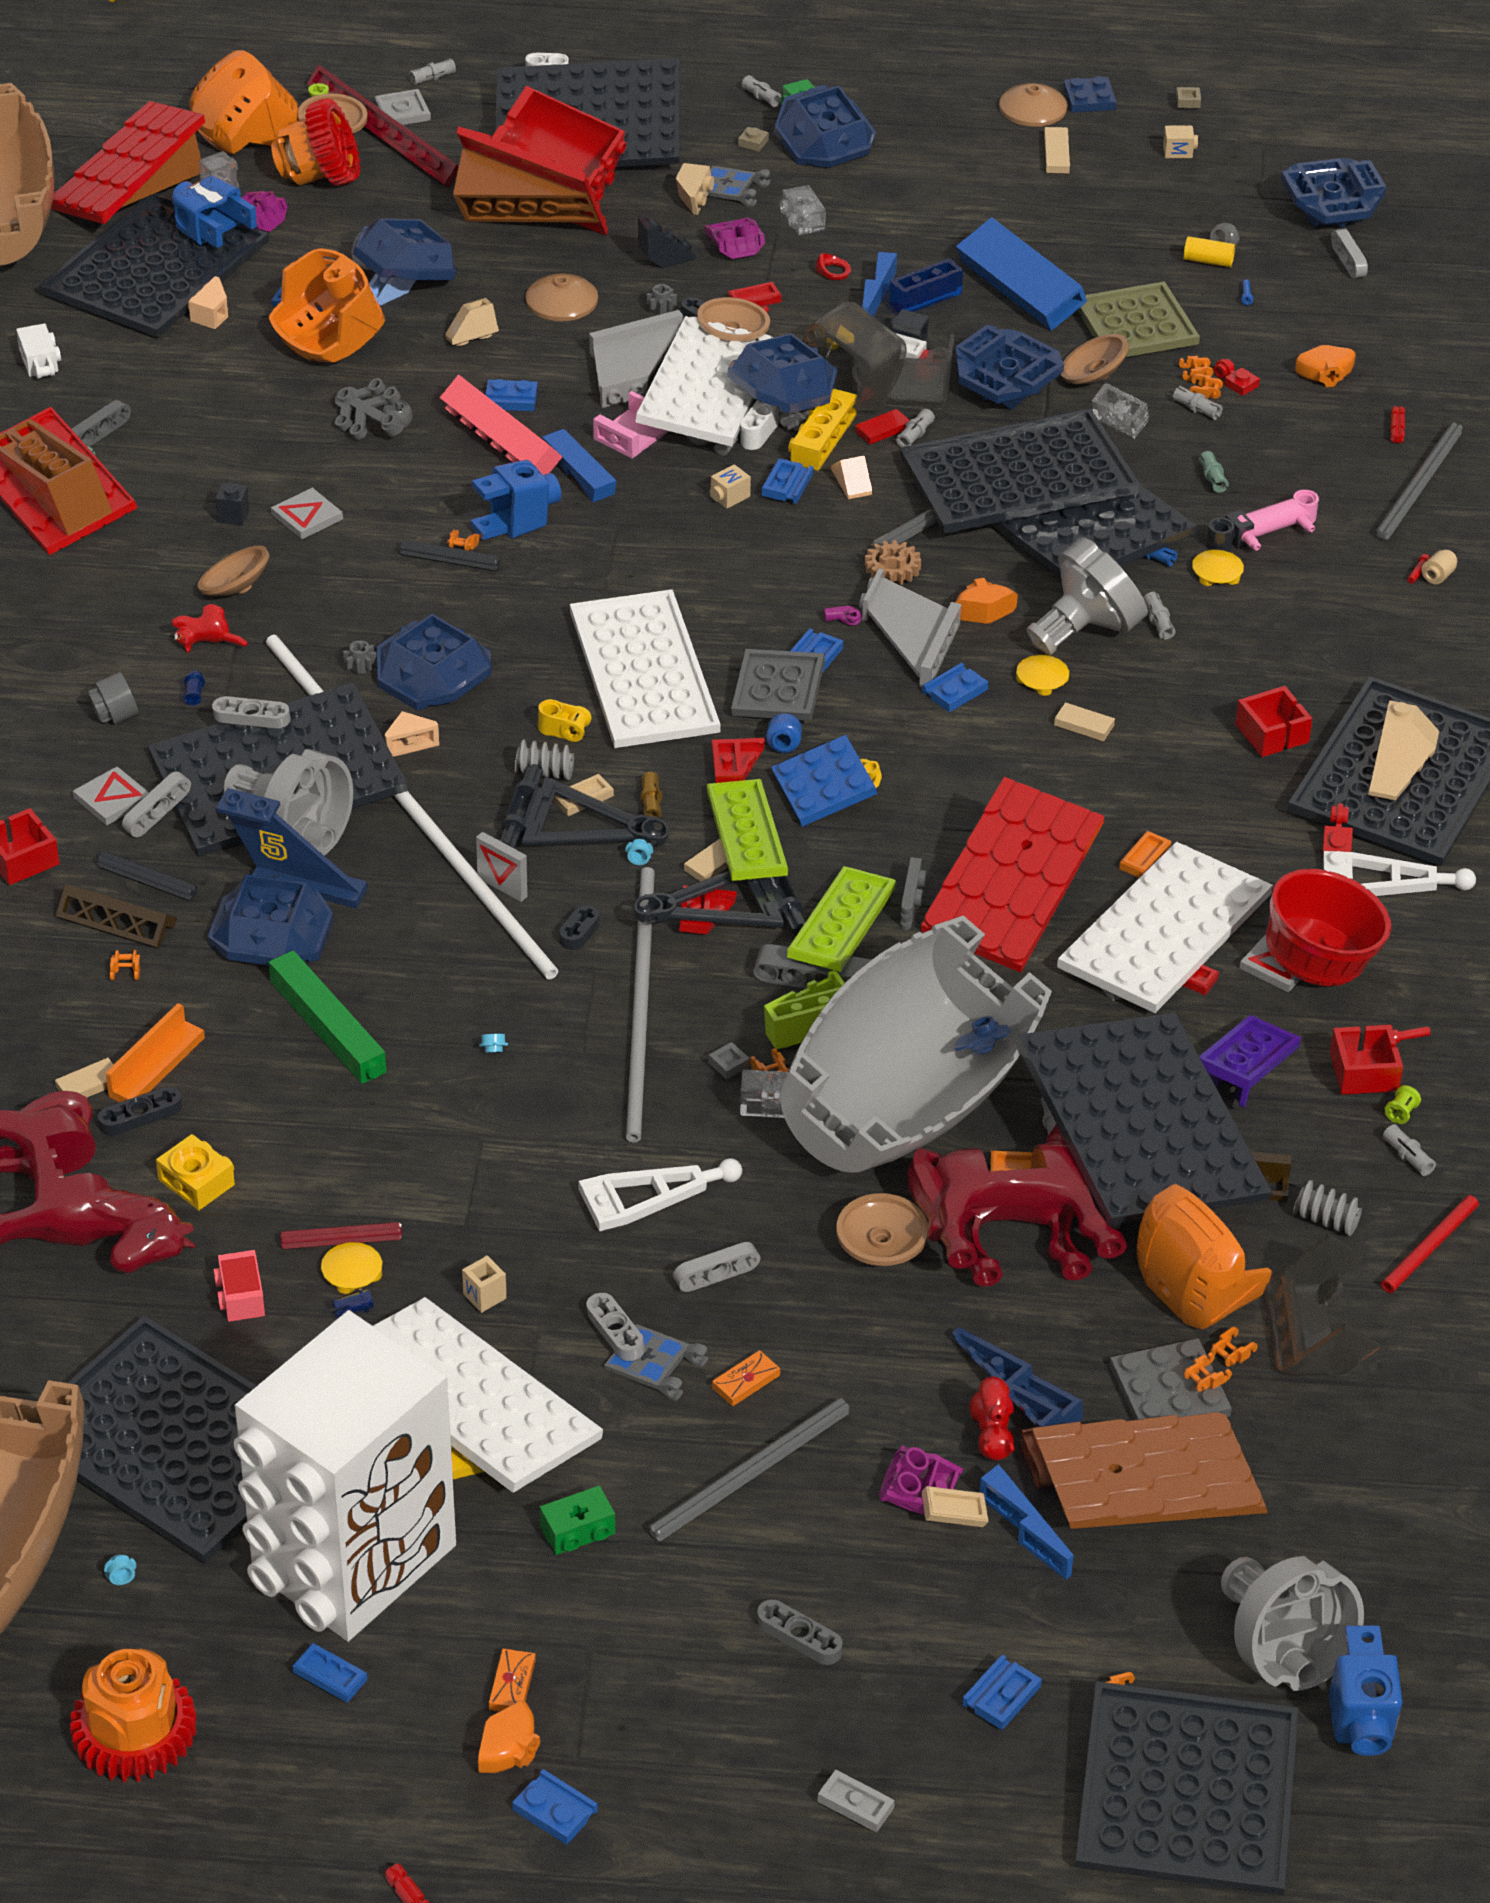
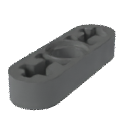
[757,1600,842,1665]

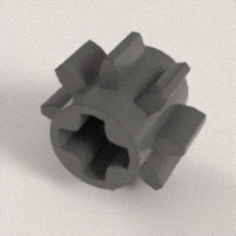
[647,284,677,314]
[779,409,810,431]
[343,641,377,674]

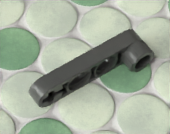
[72,400,131,447]

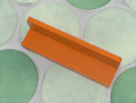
[106,1003,205,1102]

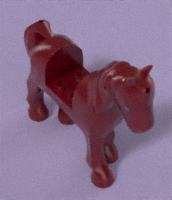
[0,1090,196,1273]
[907,1124,1127,1287]

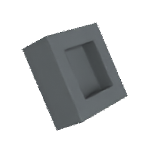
[708,1042,750,1079]

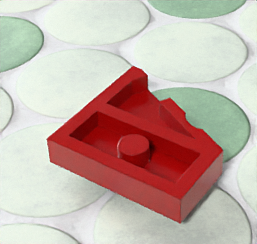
[712,738,765,783]
[679,885,737,934]

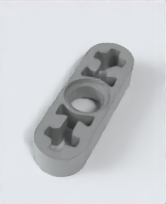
[1331,229,1368,278]
[212,696,291,728]
[122,772,191,837]
[673,1242,760,1292]
[586,1293,645,1361]

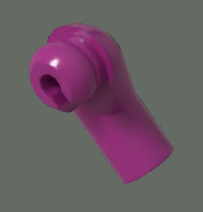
[823,605,861,626]

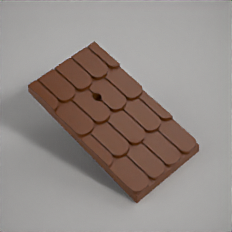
[1032,1412,1268,1529]

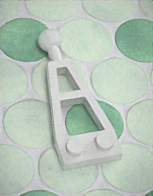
[1323,851,1476,896]
[579,1158,742,1231]

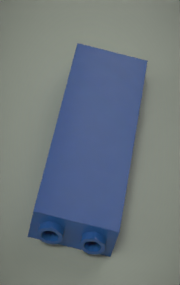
[956,217,1087,331]

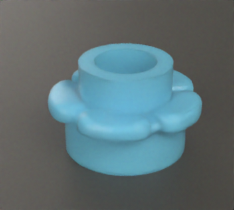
[626,839,653,865]
[479,1034,508,1053]
[104,1555,136,1585]

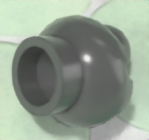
[1210,223,1240,246]

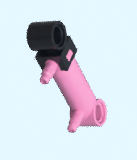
[1207,490,1319,552]

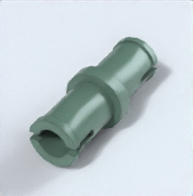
[1199,451,1229,493]

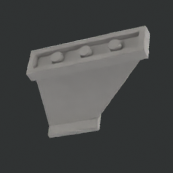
[589,310,683,408]
[859,568,961,687]

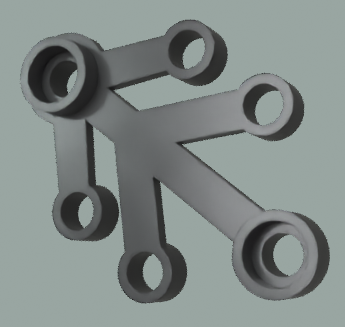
[335,378,404,440]

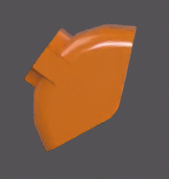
[1295,345,1356,387]
[955,578,1018,624]
[478,1701,540,1773]

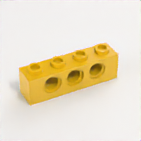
[788,389,857,471]

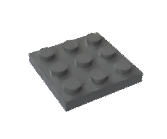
[731,649,825,721]
[1110,1338,1232,1420]

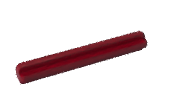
[280,1222,402,1249]

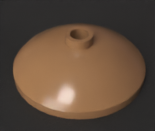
[999,83,1067,127]
[298,94,367,134]
[526,273,598,321]
[697,297,770,343]
[1061,334,1129,385]
[198,546,269,596]
[836,1193,928,1266]

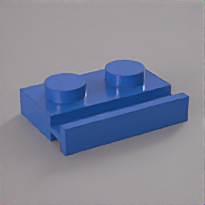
[486,379,538,411]
[762,459,813,504]
[791,629,843,673]
[923,663,988,712]
[962,1654,1042,1730]
[512,1769,598,1845]

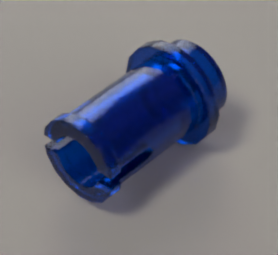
[184,671,205,705]
[332,1289,374,1318]

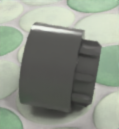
[88,671,139,725]

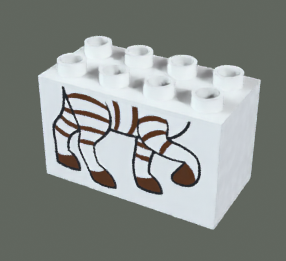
[234,1310,456,1642]

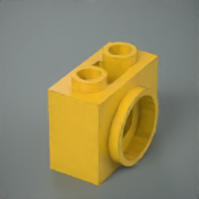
[156,1134,235,1210]

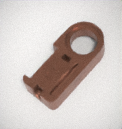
[1020,1427,1054,1489]

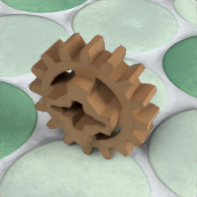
[865,540,921,585]

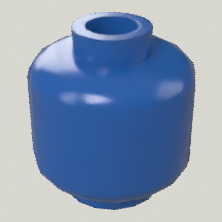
[766,713,802,753]

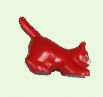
[172,604,248,653]

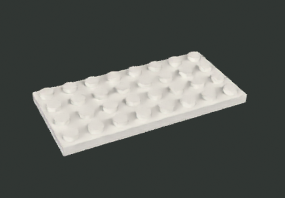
[635,316,772,447]
[570,590,720,748]
[1057,842,1273,1013]
[373,1297,603,1493]

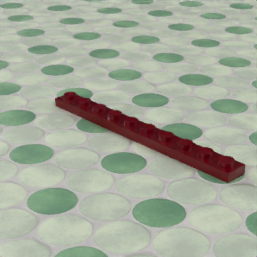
[307,65,459,187]

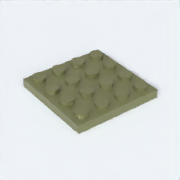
[1077,281,1200,357]

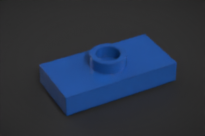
[293,1643,367,1703]

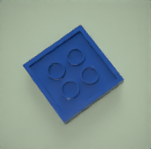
[771,735,877,827]

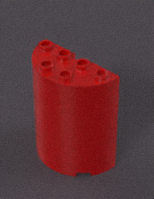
[491,86,627,203]

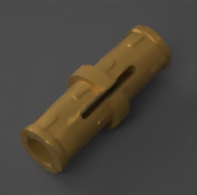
[640,772,662,818]

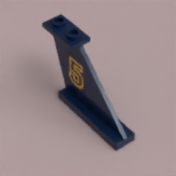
[216,788,368,909]

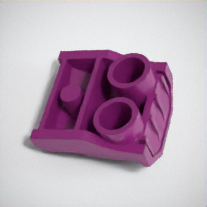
[242,191,287,232]
[704,217,765,259]
[879,1446,963,1515]

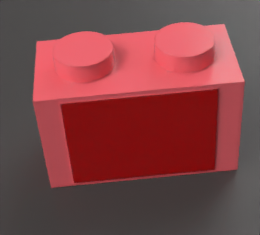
[214,1250,265,1322]

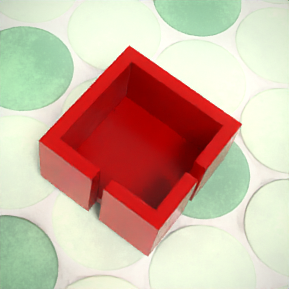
[1235,686,1312,757]
[0,808,60,885]
[1330,1025,1403,1095]

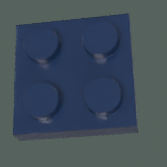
[1063,76,1117,113]

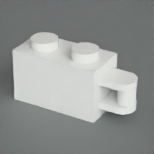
[16,324,61,379]

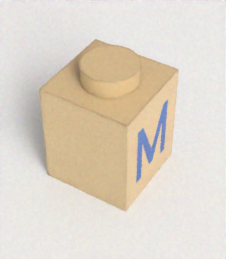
[1163,126,1198,158]
[710,465,751,508]
[462,1255,507,1313]

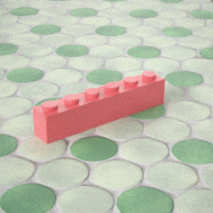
[440,374,562,475]

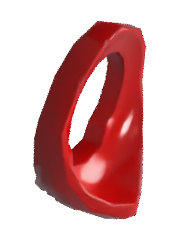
[815,253,851,280]

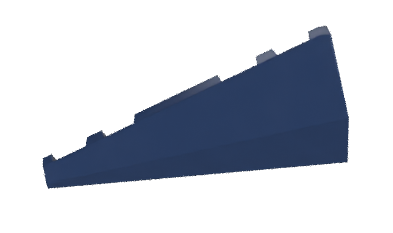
[952,1327,1083,1427]

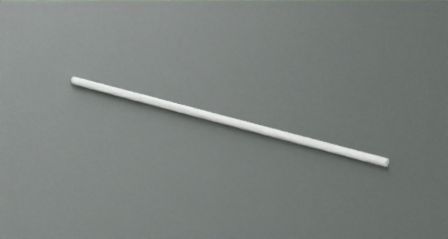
[266,635,558,979]

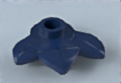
[954,1016,1010,1055]

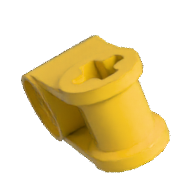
[538,699,592,742]

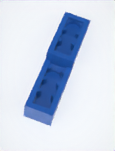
[862,252,897,328]
[542,429,616,502]
[980,1464,1073,1580]

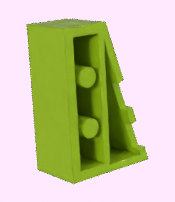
[764,970,845,1049]

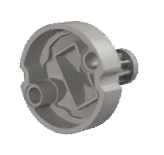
[1026,537,1148,656]
[224,749,353,856]
[1221,1556,1364,1691]

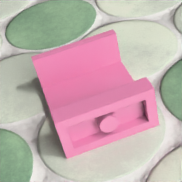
[593,391,669,459]

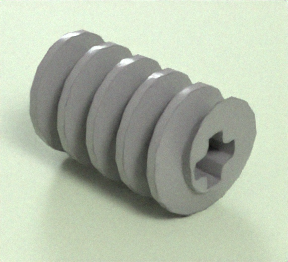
[515,739,574,780]
[1293,1180,1362,1236]

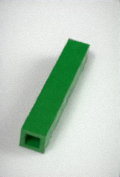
[269,950,386,1084]

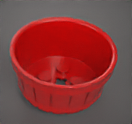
[1266,869,1391,986]

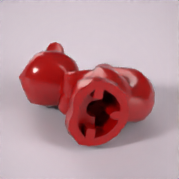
[969,1376,1014,1461]

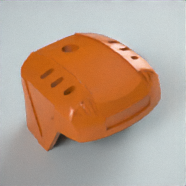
[189,50,298,154]
[269,249,385,363]
[1137,1184,1272,1329]

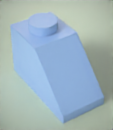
[369,274,416,305]

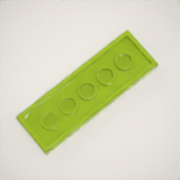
[707,779,788,881]
[787,866,896,972]

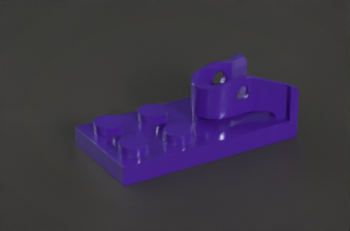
[1199,1015,1301,1108]

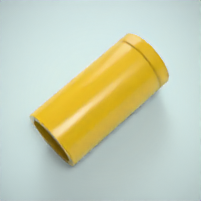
[1184,236,1235,268]

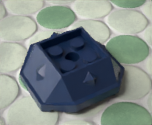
[774,85,876,167]
[1281,158,1386,228]
[353,218,457,280]
[955,325,1064,410]
[727,333,837,414]
[377,614,491,710]
[208,873,334,965]

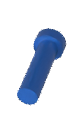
[1241,279,1253,305]

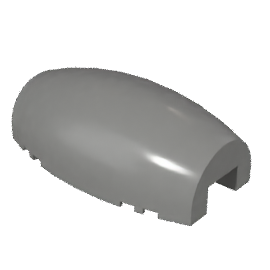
[780,916,1052,1173]

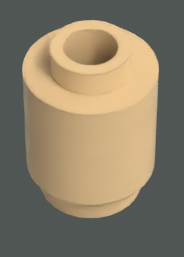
[1422,550,1457,584]

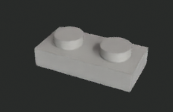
[818,1770,895,1833]

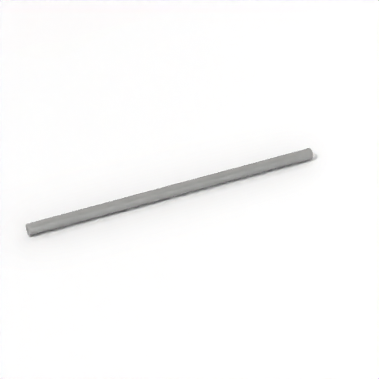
[626,867,655,1142]

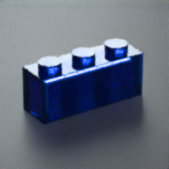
[889,258,963,313]

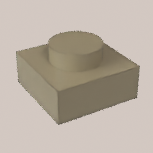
[1176,87,1201,109]
[738,127,769,152]

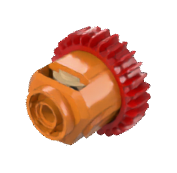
[271,98,361,186]
[70,1648,197,1783]

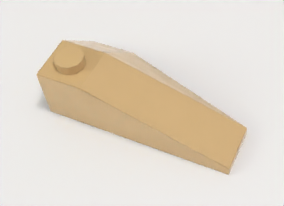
[1369,700,1439,800]

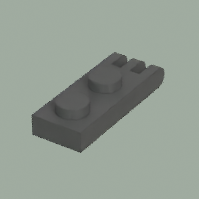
[900,857,926,930]

